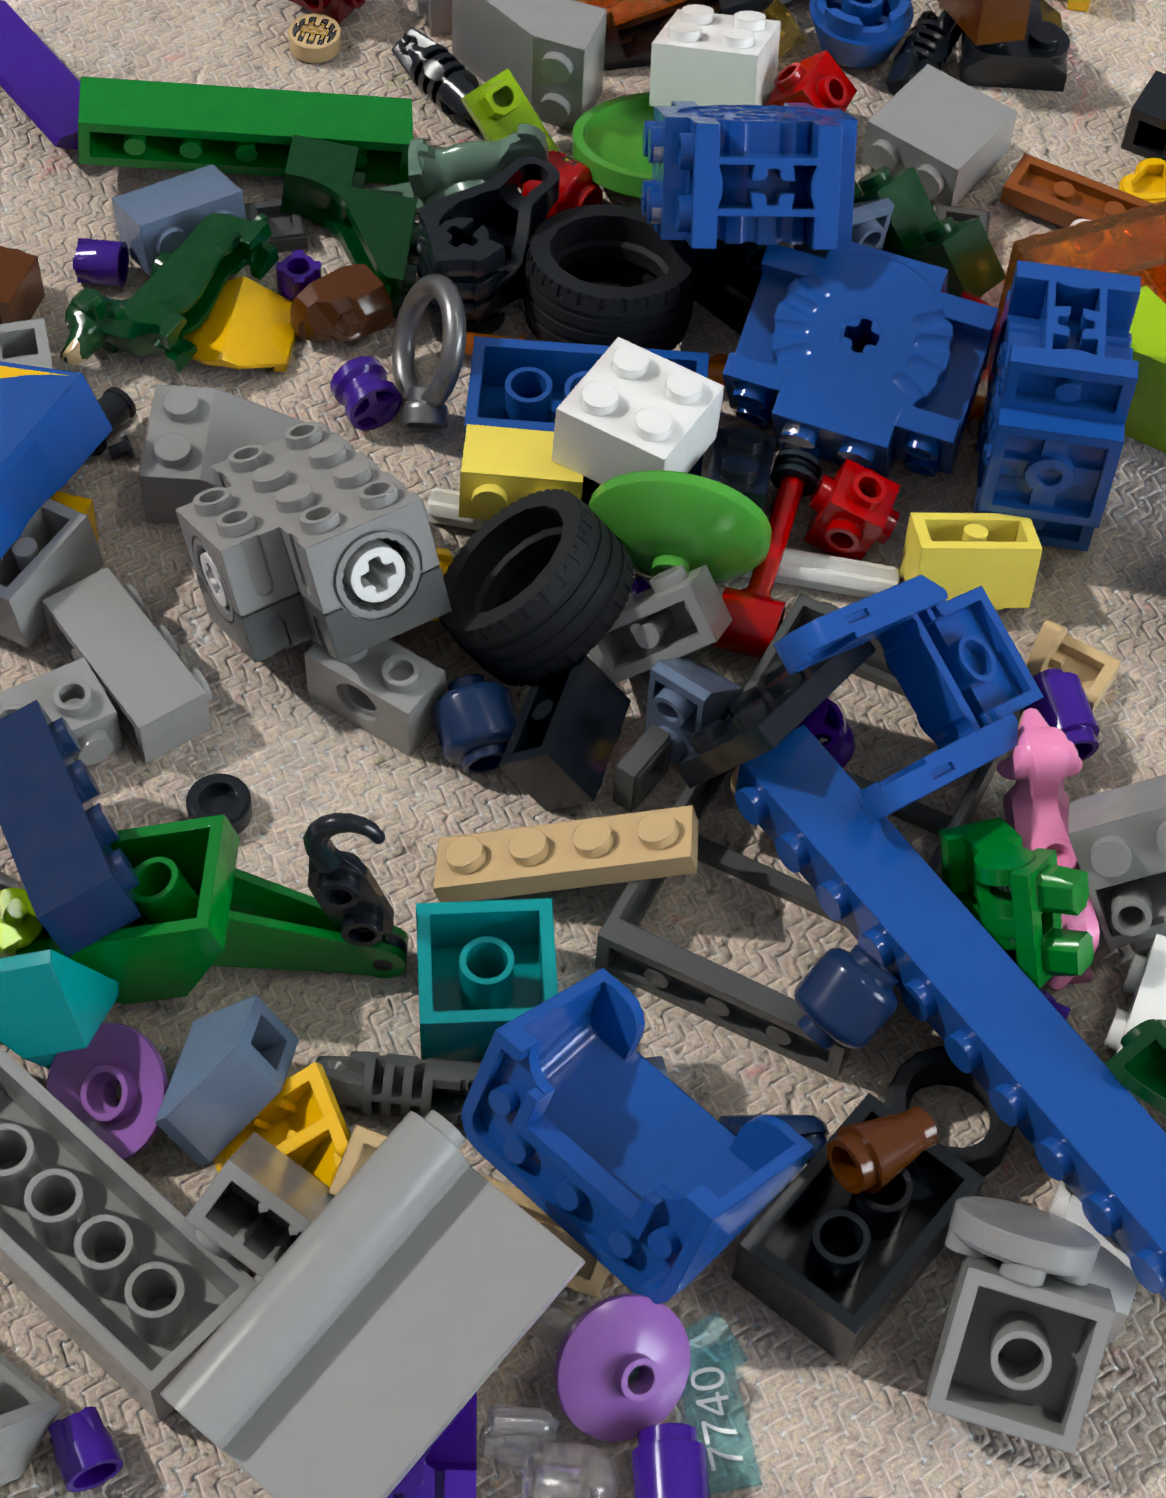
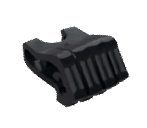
[417,156,560,341]

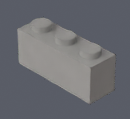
[42,567,213,764]

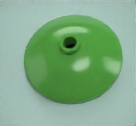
[589,470,772,584]

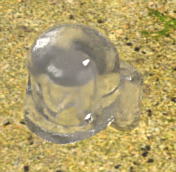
[478,1405,617,1498]

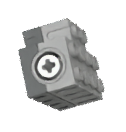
[175,421,452,663]

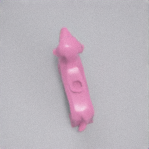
[997,708,1100,992]

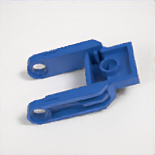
[773,575,1043,824]

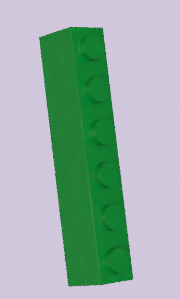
[78,76,413,184]

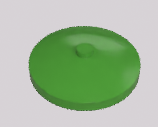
[572,92,654,198]

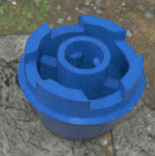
[809,0,914,68]

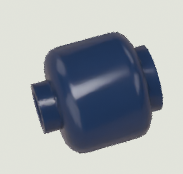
[432,674,517,774]
[794,945,898,1050]

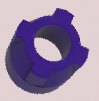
[73,238,129,287]
[276,250,322,302]
[48,1406,123,1493]

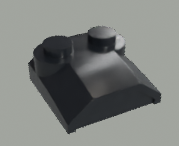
[958,0,1070,92]

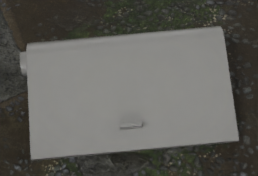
[160,1110,585,1498]

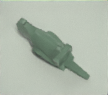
[368,124,549,212]

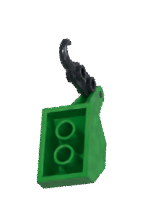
[15,813,409,1005]

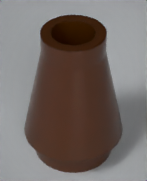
[827,1106,938,1194]

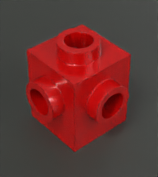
[765,50,857,112]
[803,458,901,561]

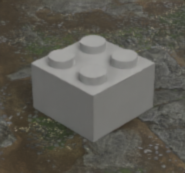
[927,1255,1116,1455]

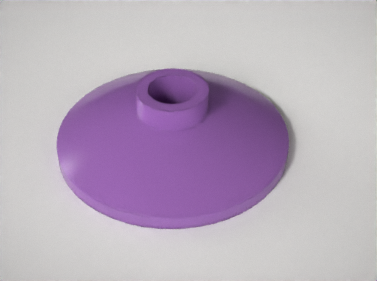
[46,1023,168,1161]
[554,1293,691,1442]

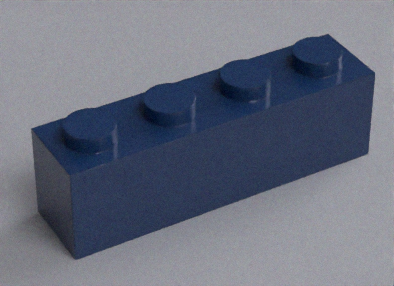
[0,700,141,957]

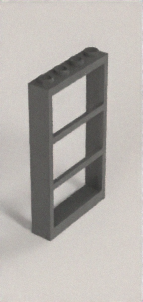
[595,593,1024,1081]

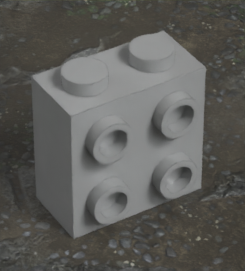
[861,64,1017,206]
[184,1132,335,1284]

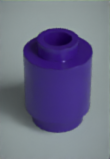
[1024,668,1100,761]
[631,1423,711,1498]

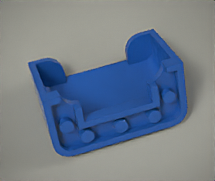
[461,968,814,1304]

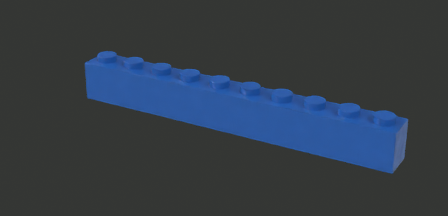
[735,724,1166,1301]

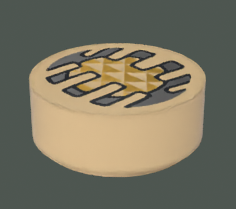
[288,13,341,63]

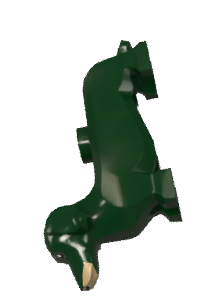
[60,213,279,373]

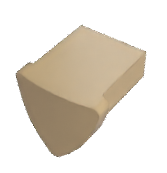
[1027,619,1121,712]

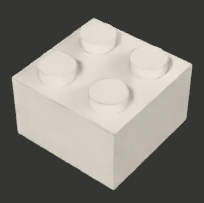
[649,4,781,106]
[552,337,725,484]

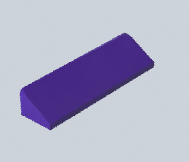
[0,0,80,150]

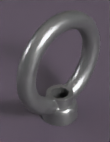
[392,274,466,429]

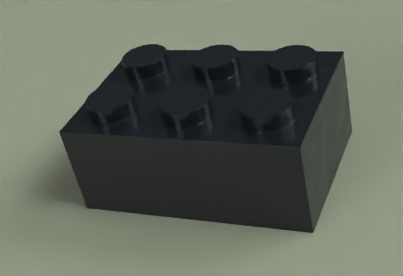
[732,1093,985,1367]

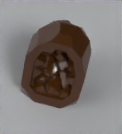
[290,263,393,343]

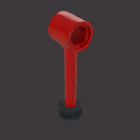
[710,449,823,659]

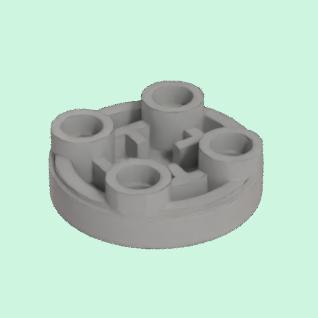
[945,1196,1100,1287]

